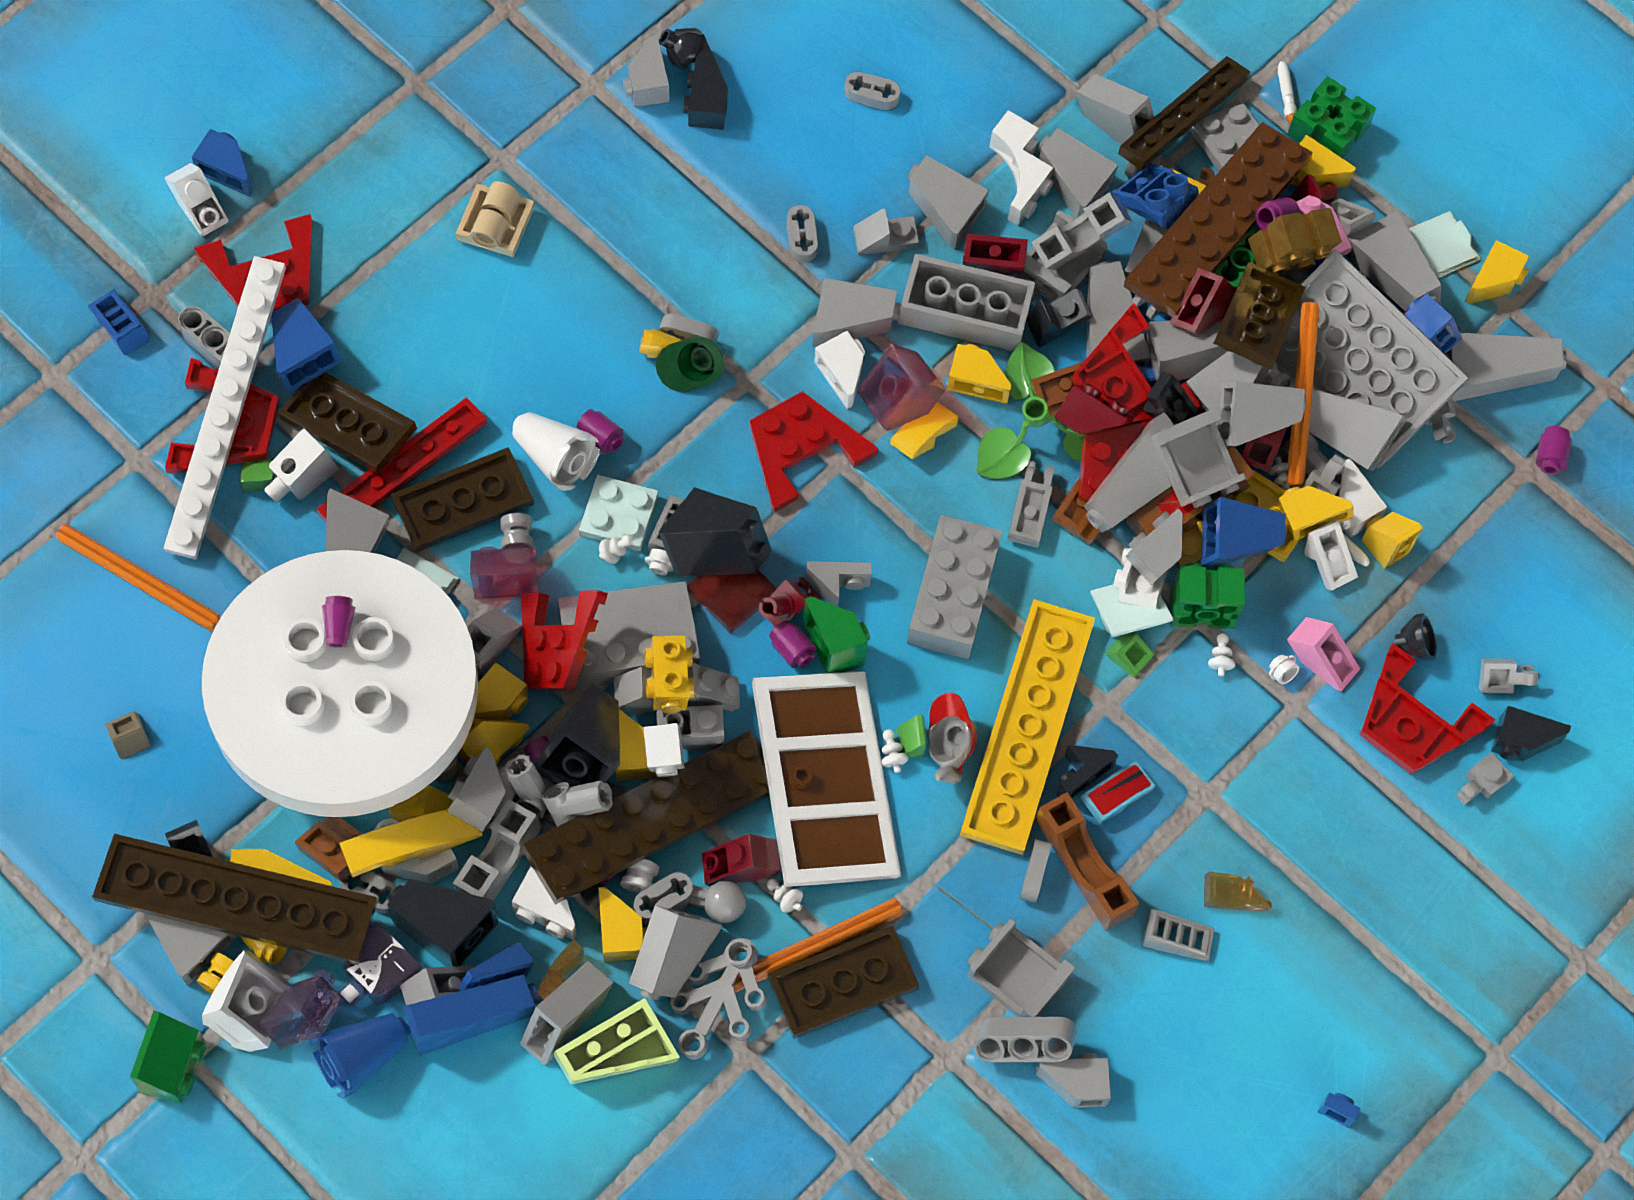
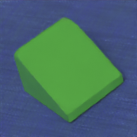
[240,459,275,492]
[1105,631,1155,677]
[896,714,927,758]

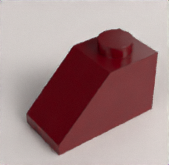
[962,234,1028,275]
[1170,268,1236,335]

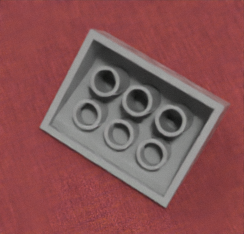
[558,581,700,689]

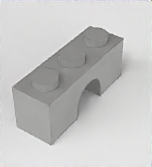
[1031,192,1133,271]
[453,799,542,901]

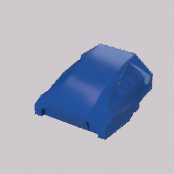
[1111,163,1199,229]

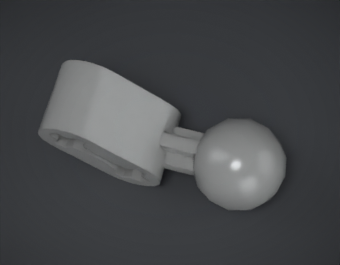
[634,873,746,928]

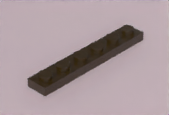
[1118,56,1251,170]

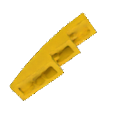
[339,809,483,877]

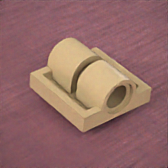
[455,181,535,258]

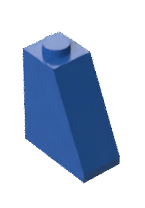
[271,298,341,394]
[1201,497,1287,567]

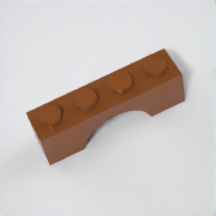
[1035,792,1139,931]

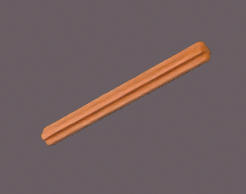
[1287,302,1319,487]
[56,524,221,631]
[718,898,903,993]

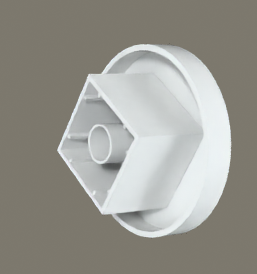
[202,550,478,817]

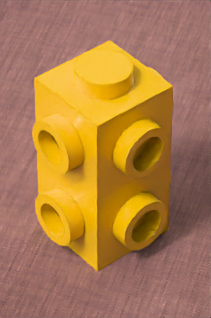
[644,636,694,714]

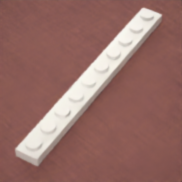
[163,256,286,560]

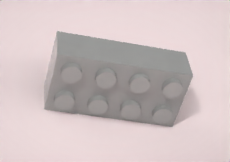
[898,254,1035,351]
[907,515,1002,660]

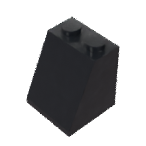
[659,487,772,577]
[534,682,620,787]
[387,879,499,967]

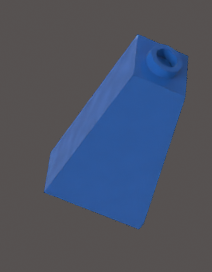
[403,974,540,1056]

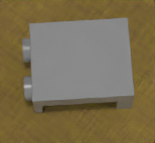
[1013,210,1108,302]
[1151,407,1247,508]
[967,918,1075,1017]

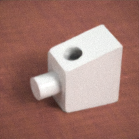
[263,429,339,503]

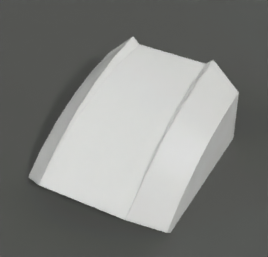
[202,950,292,1052]

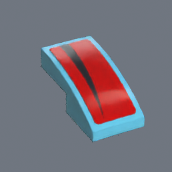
[1080,761,1156,824]

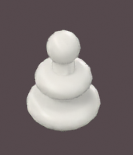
[1268,457,1291,491]
[599,535,634,564]
[1208,633,1235,676]
[881,729,908,773]
[767,879,803,913]

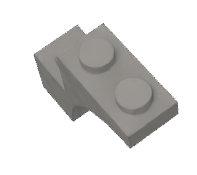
[614,663,740,716]

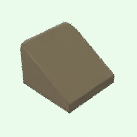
[105,711,151,759]

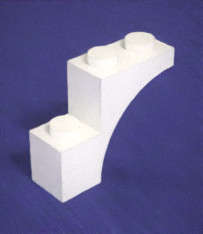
[989,110,1053,226]

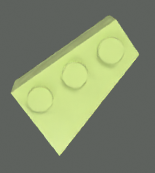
[554,998,680,1085]

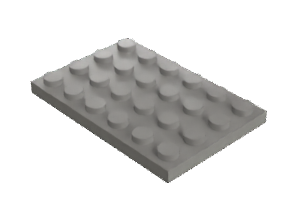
[1275,249,1470,469]

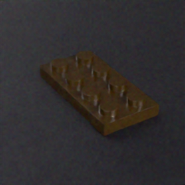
[1213,262,1305,370]
[278,372,417,474]
[390,447,534,553]
[768,925,919,1039]

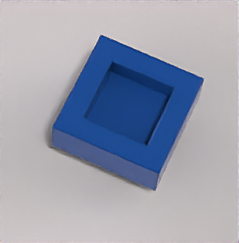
[1318,1092,1361,1128]

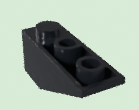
[683,34,728,130]

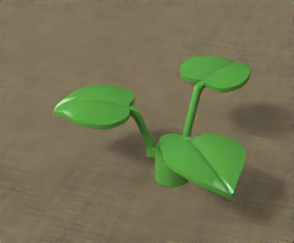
[976,342,1103,479]

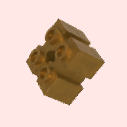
[1248,208,1342,275]

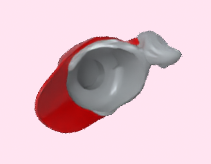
[928,692,977,784]

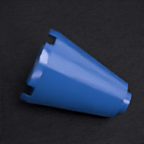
[310,1013,411,1099]

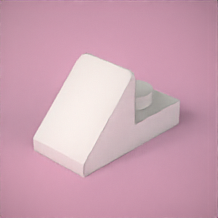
[1304,520,1358,591]

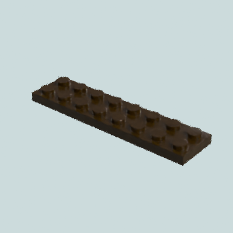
[521,731,770,905]
[92,834,378,965]

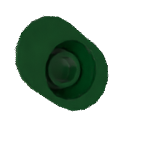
[656,337,726,392]

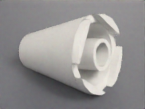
[512,412,600,491]

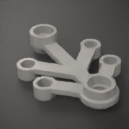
[670,938,767,1060]

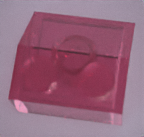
[857,343,946,431]
[470,545,539,599]

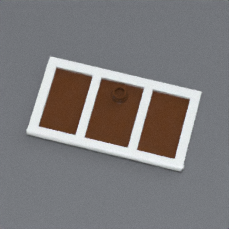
[752,672,902,887]

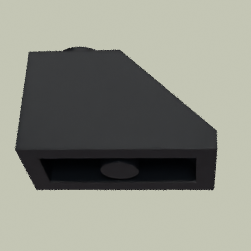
[1491,706,1571,761]

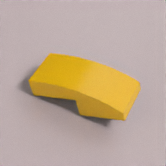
[890,401,959,459]

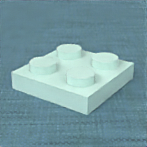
[579,475,658,552]

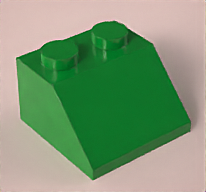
[803,597,870,674]
[130,1010,206,1104]

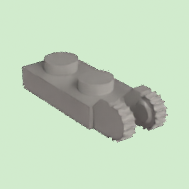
[1007,461,1055,548]

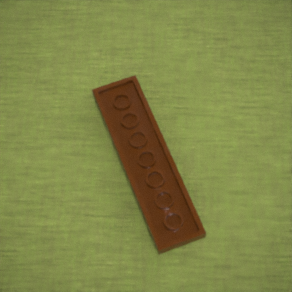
[1123,122,1313,317]

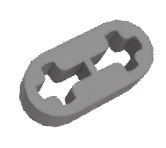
[844,72,900,110]
[786,205,818,263]
[658,314,719,342]
[1020,839,1051,903]
[340,871,397,914]

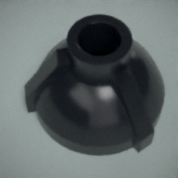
[659,28,702,70]
[1395,613,1437,661]

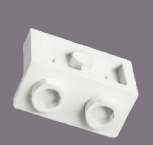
[1114,537,1168,609]

